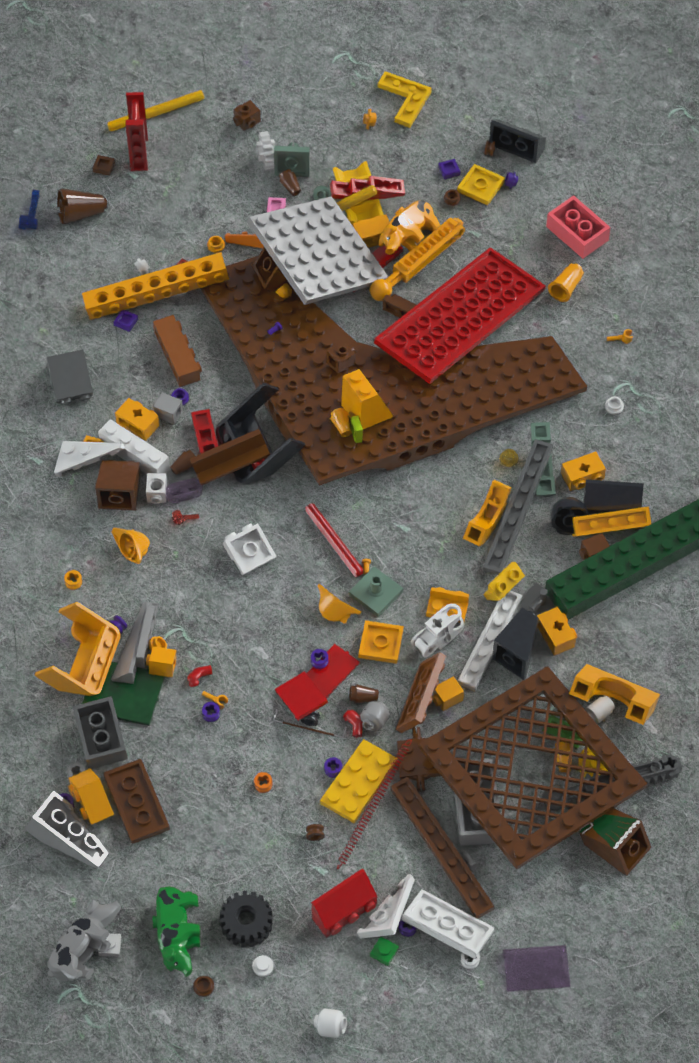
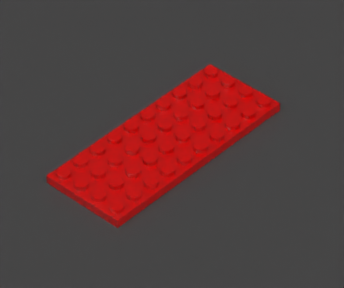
[374,247,546,384]

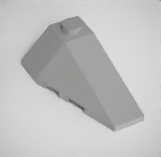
[25,791,109,869]

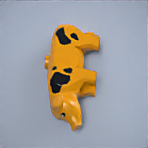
[379,200,440,255]

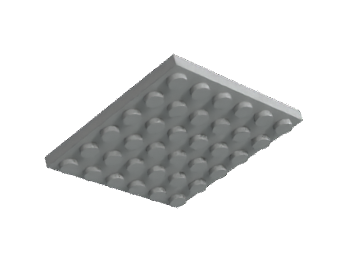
[247,196,388,305]

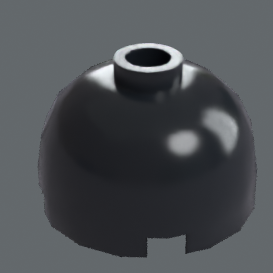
[550,497,589,535]

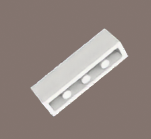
[98,419,170,474]

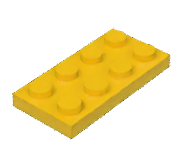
[320,739,398,823]

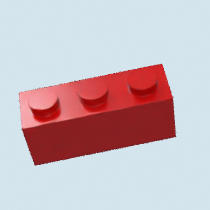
[311,868,377,938]

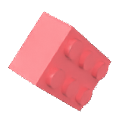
[546,195,611,259]

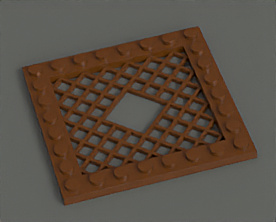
[418,666,648,870]

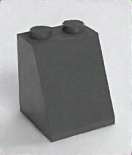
[47,349,93,405]

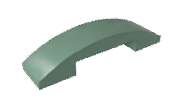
[530,422,556,496]

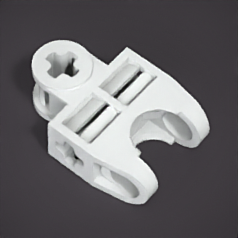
[411,604,464,658]

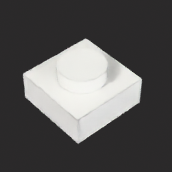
[98,934,122,957]

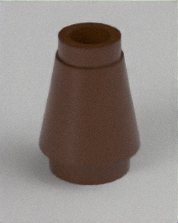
[279,169,301,196]
[170,449,195,476]
[349,684,379,704]

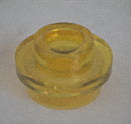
[500,449,519,467]

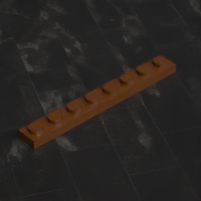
[390,777,495,919]

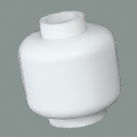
[314,1009,347,1038]

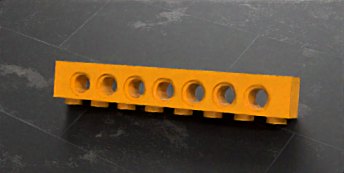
[82,252,229,320]

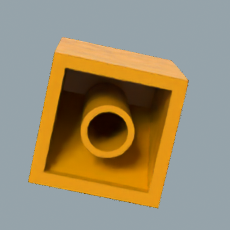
[341,369,393,429]

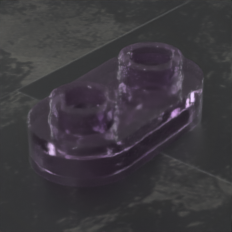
[166,478,203,503]

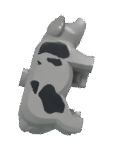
[47,899,121,981]

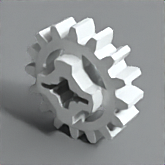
[256,131,275,170]

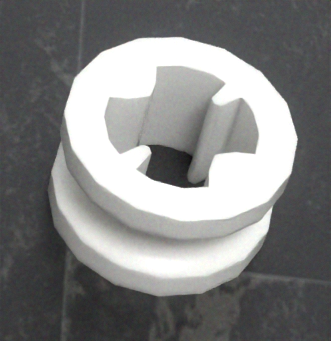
[461,952,480,969]

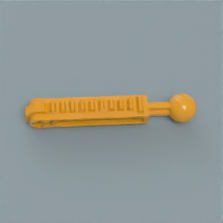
[369,218,465,301]

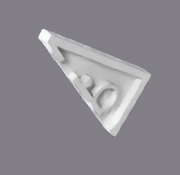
[54,441,124,477]
[357,874,415,939]

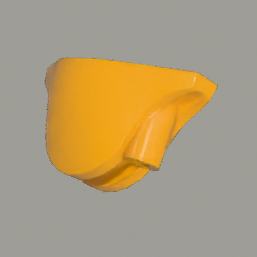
[112,527,150,564]
[318,584,361,624]

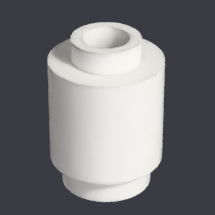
[585,696,615,724]

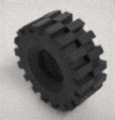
[220,891,273,948]

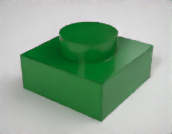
[370,936,399,966]

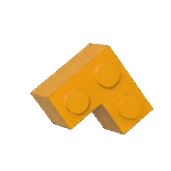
[68,768,114,825]

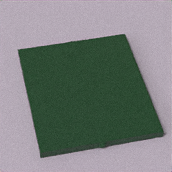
[82,662,165,726]

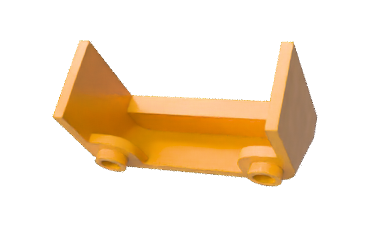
[34,602,120,696]

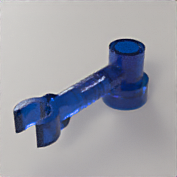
[19,189,40,230]

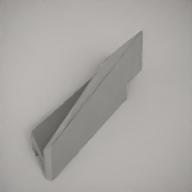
[111,602,159,684]

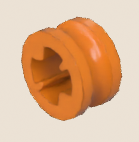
[254,772,272,793]

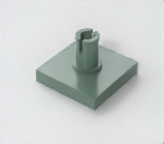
[274,143,310,177]
[349,567,403,617]

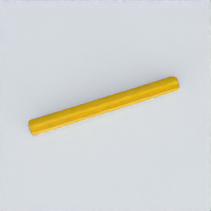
[107,90,204,132]

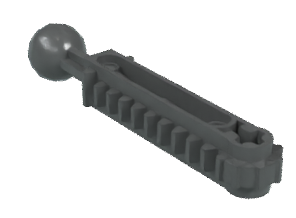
[542,754,683,810]

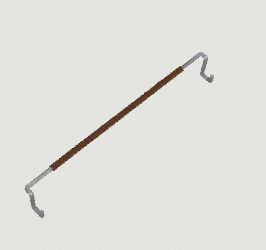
[273,709,347,738]

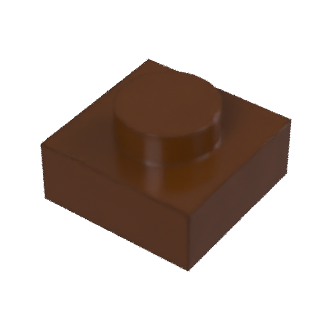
[93,155,115,176]

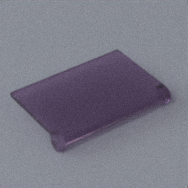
[503,945,571,992]

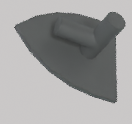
[520,583,556,616]

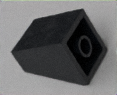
[492,607,538,680]

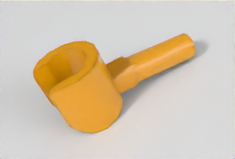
[607,329,633,344]
[202,691,228,710]

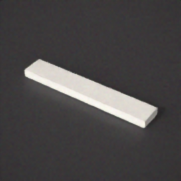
[457,590,523,691]

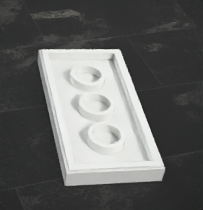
[401,889,494,959]

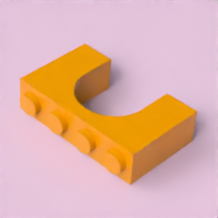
[569,664,660,725]

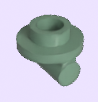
[313,185,331,200]

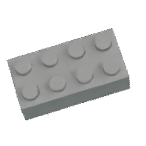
[454,758,500,846]

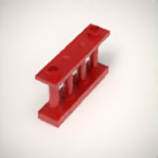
[125,92,148,171]

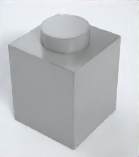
[153,393,183,425]

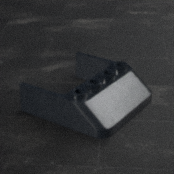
[215,383,305,484]

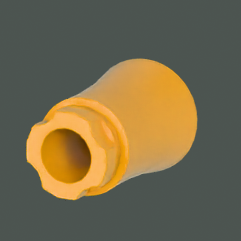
[548,263,584,302]

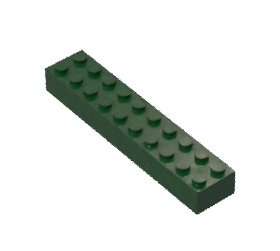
[545,499,699,620]

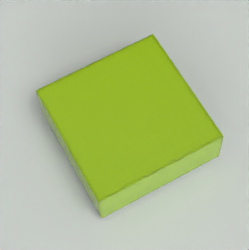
[350,416,363,443]

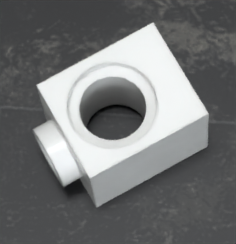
[146,473,167,504]

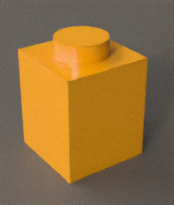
[146,646,176,678]
[432,676,464,711]

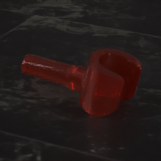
[171,510,199,525]

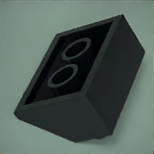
[489,119,546,163]
[583,479,644,515]

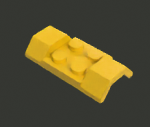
[333,161,384,224]

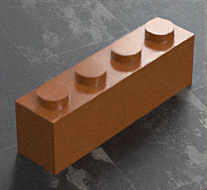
[153,315,202,387]

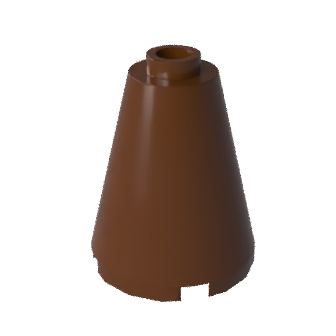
[57,188,107,224]

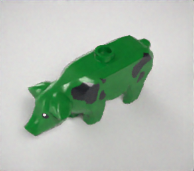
[152,886,200,977]

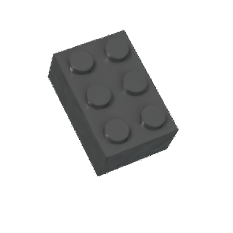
[72,696,128,769]

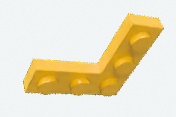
[378,71,432,128]

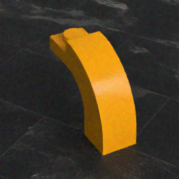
[463,480,511,547]

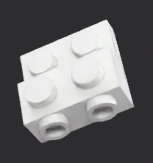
[223,524,277,576]

